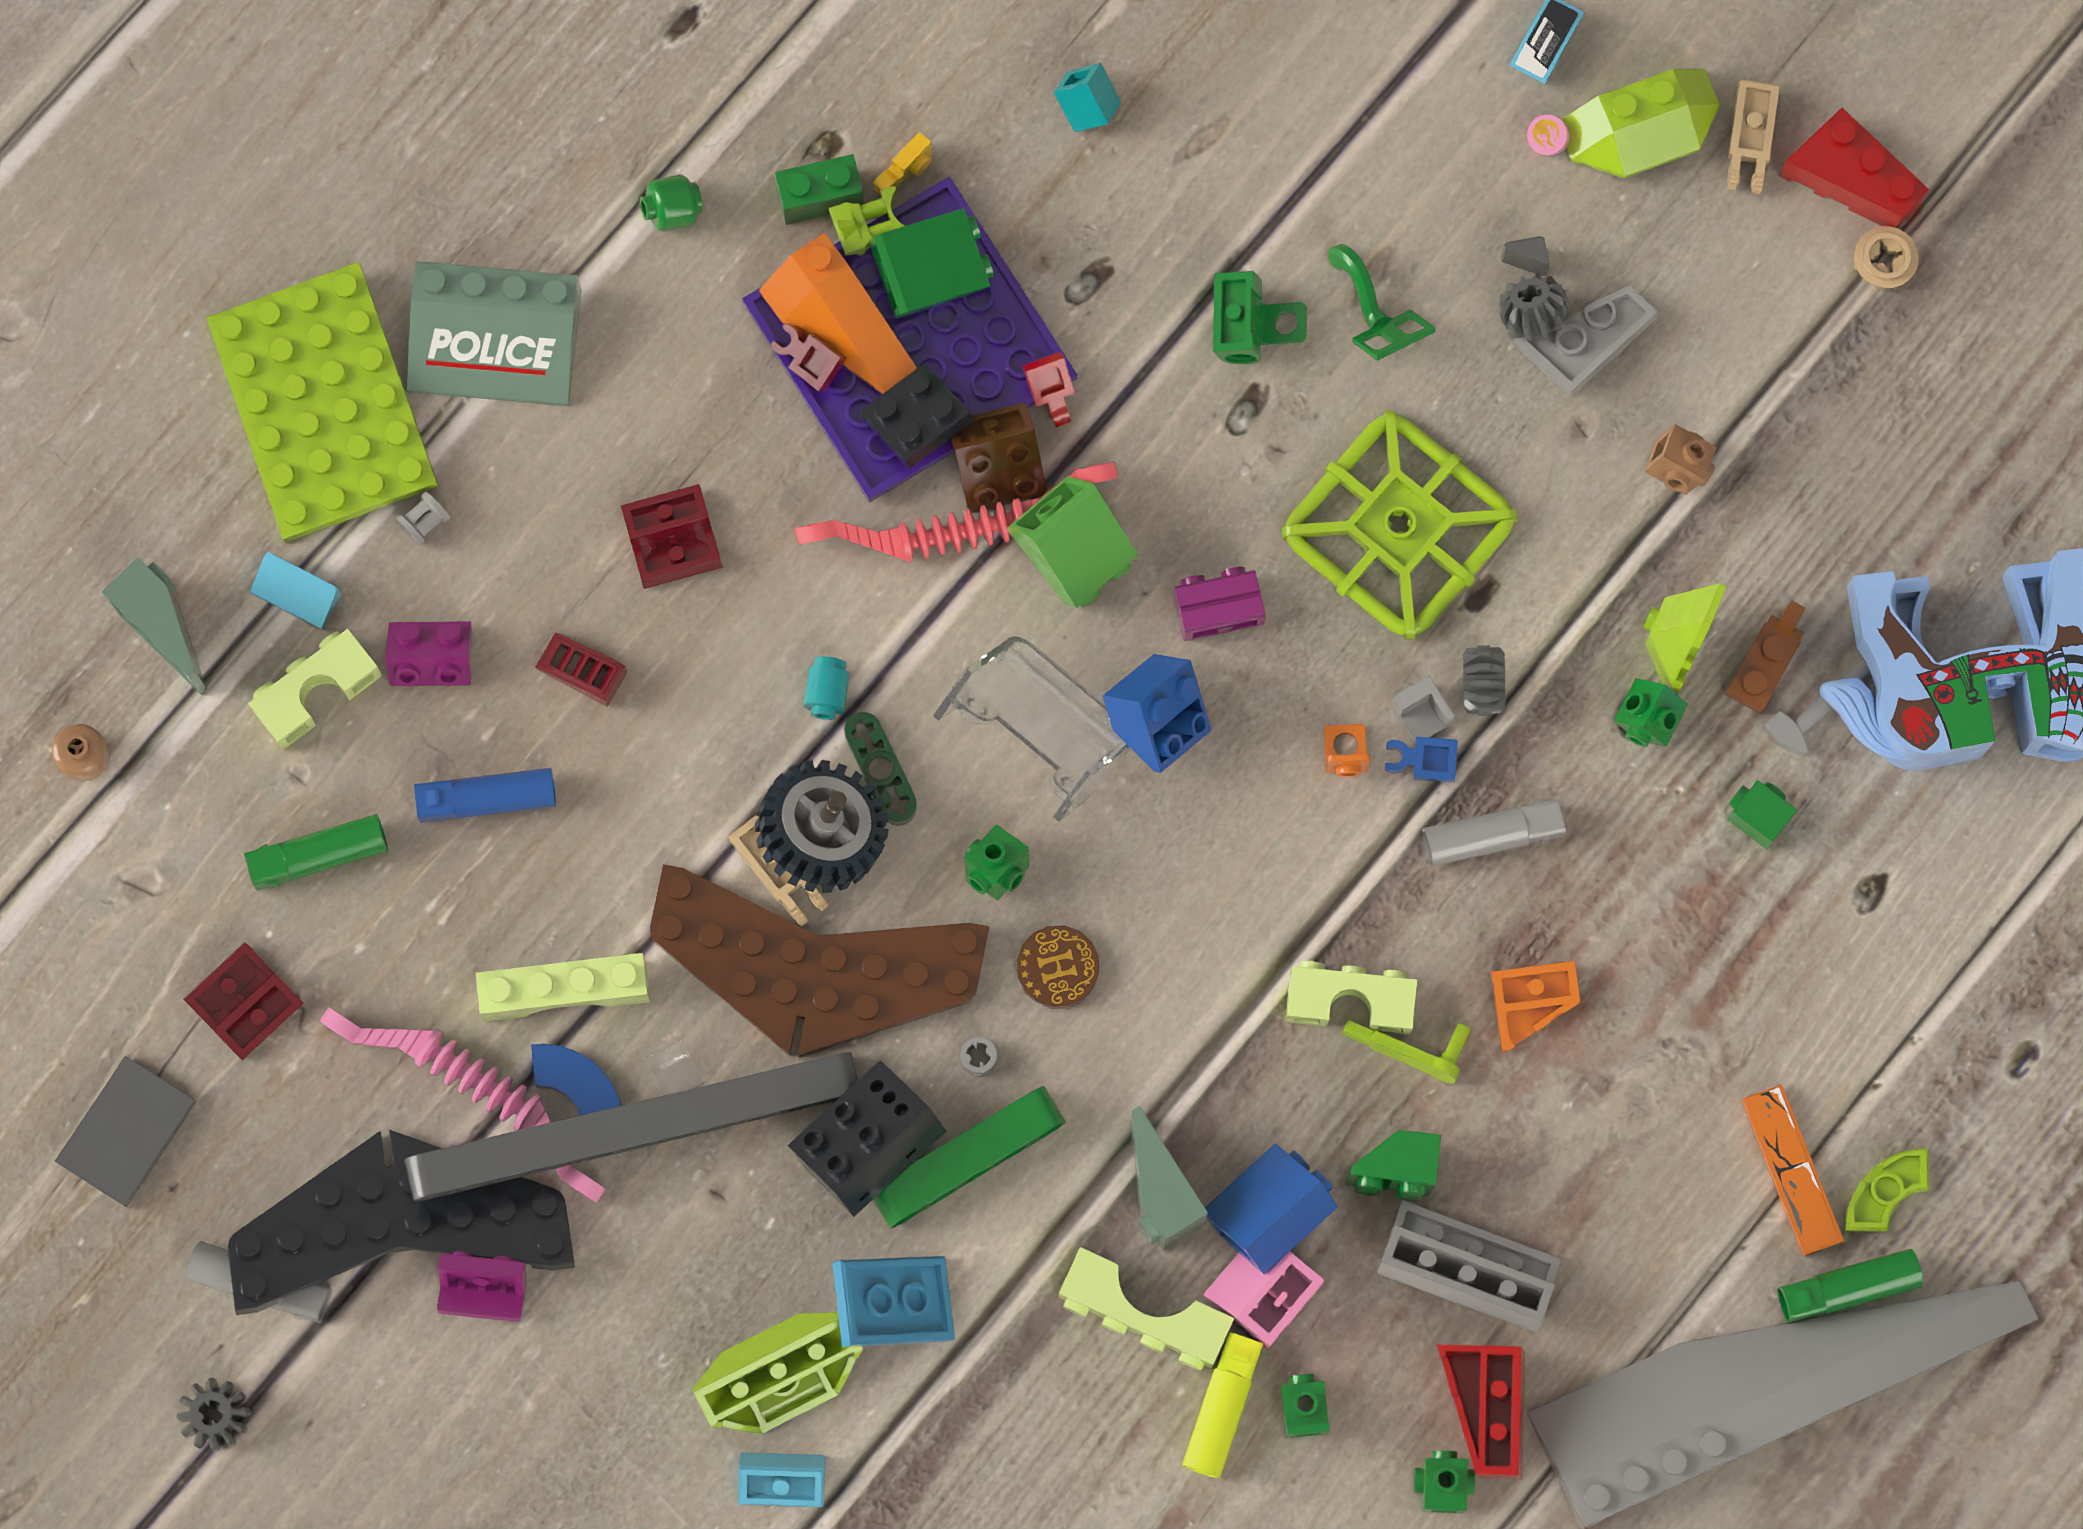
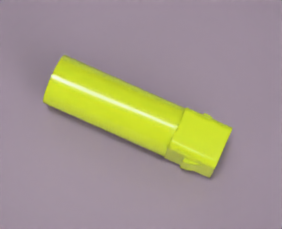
[1182,1332,1263,1479]

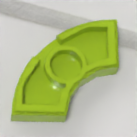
[1844,1148,1929,1233]

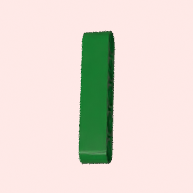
[873,1086,1066,1229]

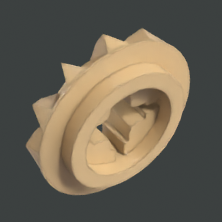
[1853,226,1919,290]

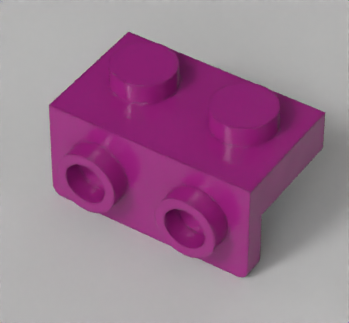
[385,621,473,686]
[437,1252,527,1322]

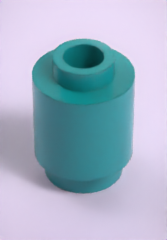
[804,656,850,720]

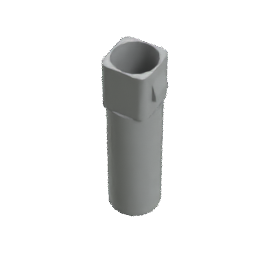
[1423,799,1566,866]
[186,1241,332,1324]

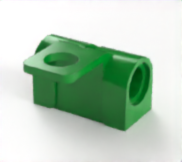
[1213,271,1307,364]

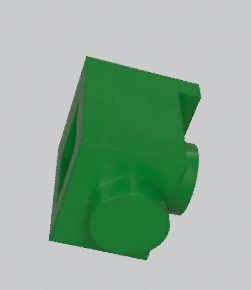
[1280,1374,1330,1439]

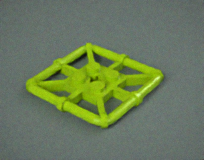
[1281,410,1518,640]

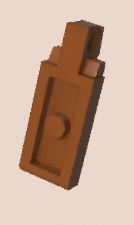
[1724,600,1806,714]

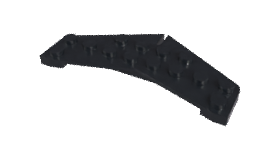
[228,1129,574,1316]

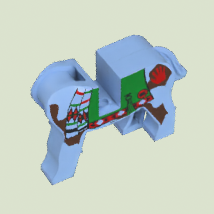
[1819,548,2083,771]

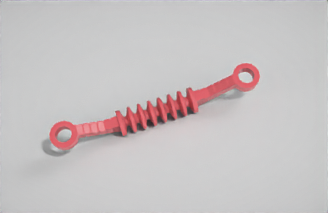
[795,461,1119,563]

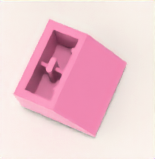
[1203,1251,1325,1350]

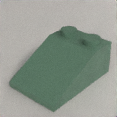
[102,557,207,695]
[1131,1106,1208,1250]

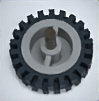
[755,760,889,893]

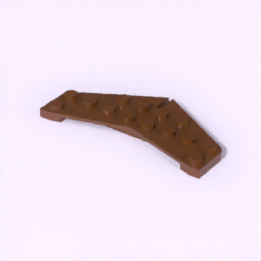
[650,864,989,1058]

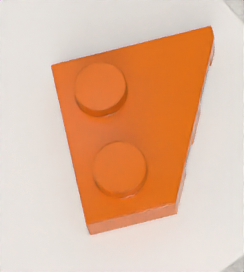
[1491,961,1580,1051]

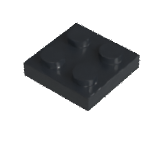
[859,363,974,469]

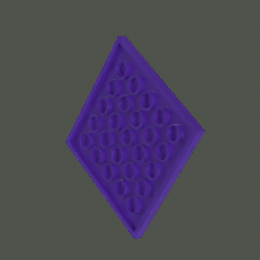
[742,176,1077,503]

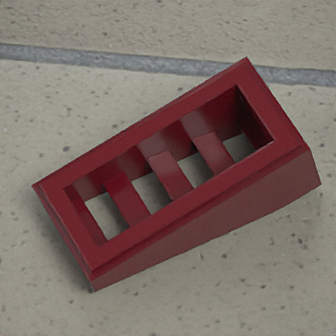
[535,632,627,707]

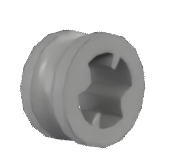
[960,1036,997,1076]

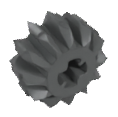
[1499,272,1569,342]
[1463,645,1506,716]
[177,1378,251,1451]

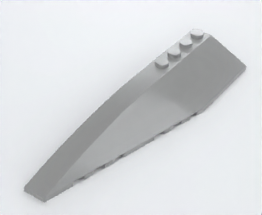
[1527,1281,2038,1529]

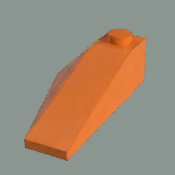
[759,233,917,394]

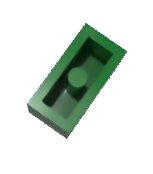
[775,154,864,225]

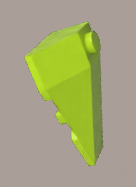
[1643,583,1727,695]

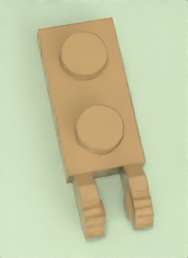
[1726,79,1780,194]
[728,815,829,927]

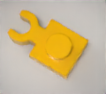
[873,132,932,196]

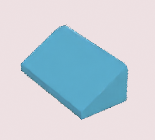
[250,551,342,630]
[738,1452,825,1507]

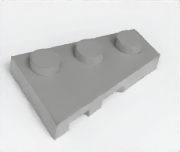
[1513,286,1658,398]

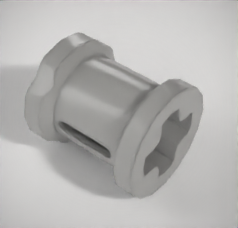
[395,491,450,546]

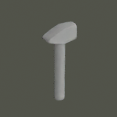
[1762,658,1870,757]

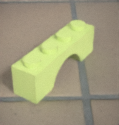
[476,953,650,1022]
[1059,1247,1234,1371]

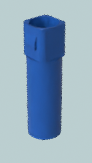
[414,768,556,823]

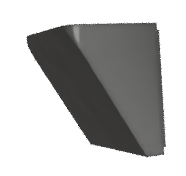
[1501,236,1550,276]

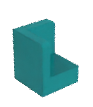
[1054,63,1121,132]

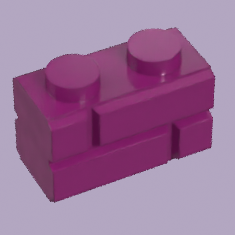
[1174,566,1266,641]

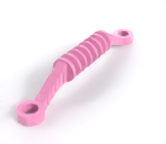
[319,1008,606,1203]

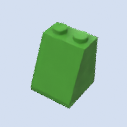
[1006,476,1138,608]

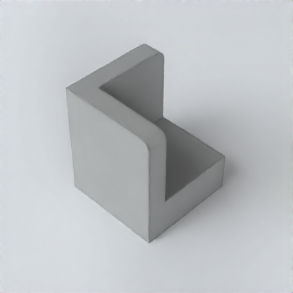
[1391,676,1455,743]

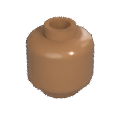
[52,724,110,782]

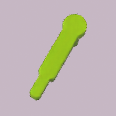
[1342,1020,1471,1084]

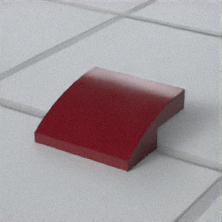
[620,484,723,589]
[183,942,304,1061]

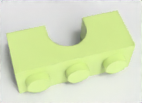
[248,629,382,750]
[1285,961,1417,1035]

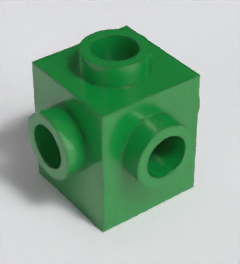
[1614,678,1688,747]
[964,824,1029,901]
[1414,1450,1475,1514]

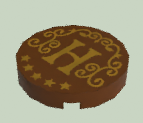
[1017,925,1099,1009]

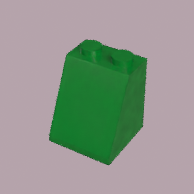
[869,208,994,319]

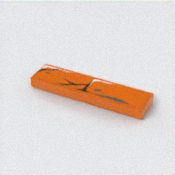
[1741,1084,1844,1257]

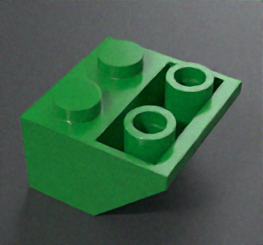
[1346,1129,1441,1201]

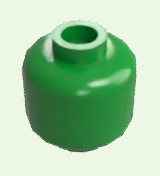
[640,175,703,231]

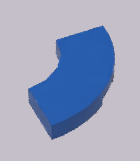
[531,1044,621,1116]

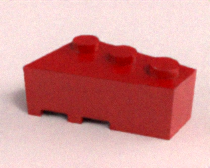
[1779,107,1930,228]

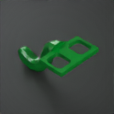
[1328,244,1436,361]

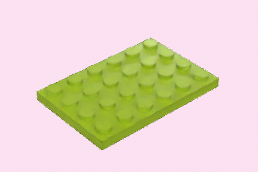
[206,262,439,543]

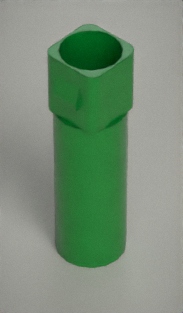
[244,814,389,891]
[1777,1248,1924,1323]

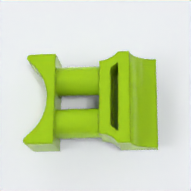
[828,186,905,256]

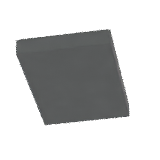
[55,1056,197,1207]

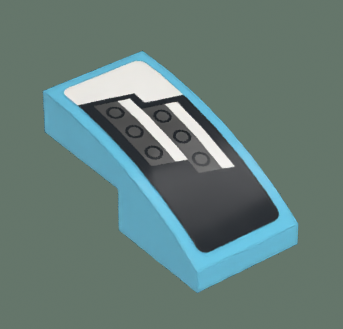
[1510,0,1585,84]

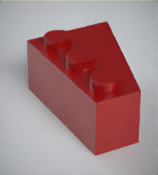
[1436,1344,1525,1479]

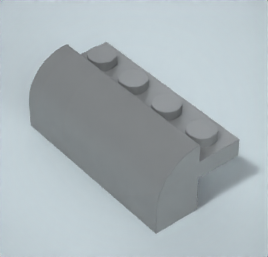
[1376,1200,1561,1333]

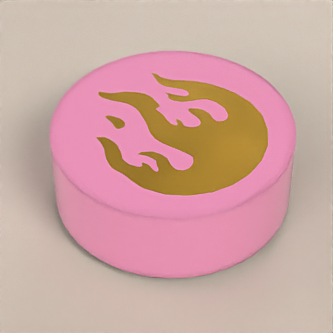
[1527,115,1570,156]

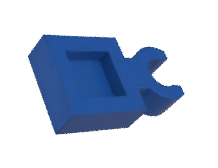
[1384,737,1458,783]

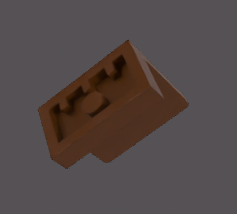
[950,402,1047,513]

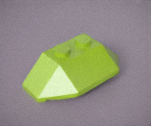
[1562,69,1720,178]
[692,1312,863,1434]

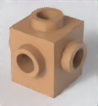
[1644,424,1717,495]

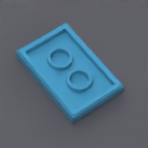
[832,1256,955,1347]

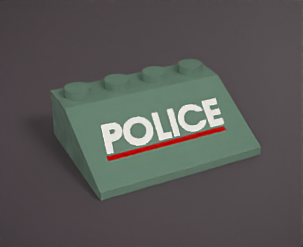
[406,261,582,406]

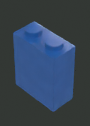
[1205,1143,1338,1275]

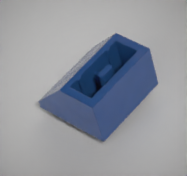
[1103,654,1212,773]

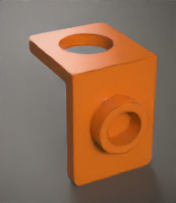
[1324,724,1370,777]

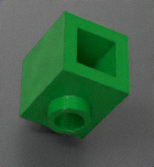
[1727,780,1797,850]

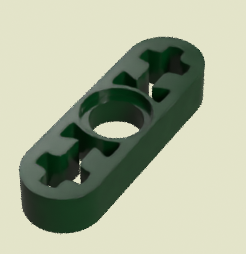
[844,712,917,826]

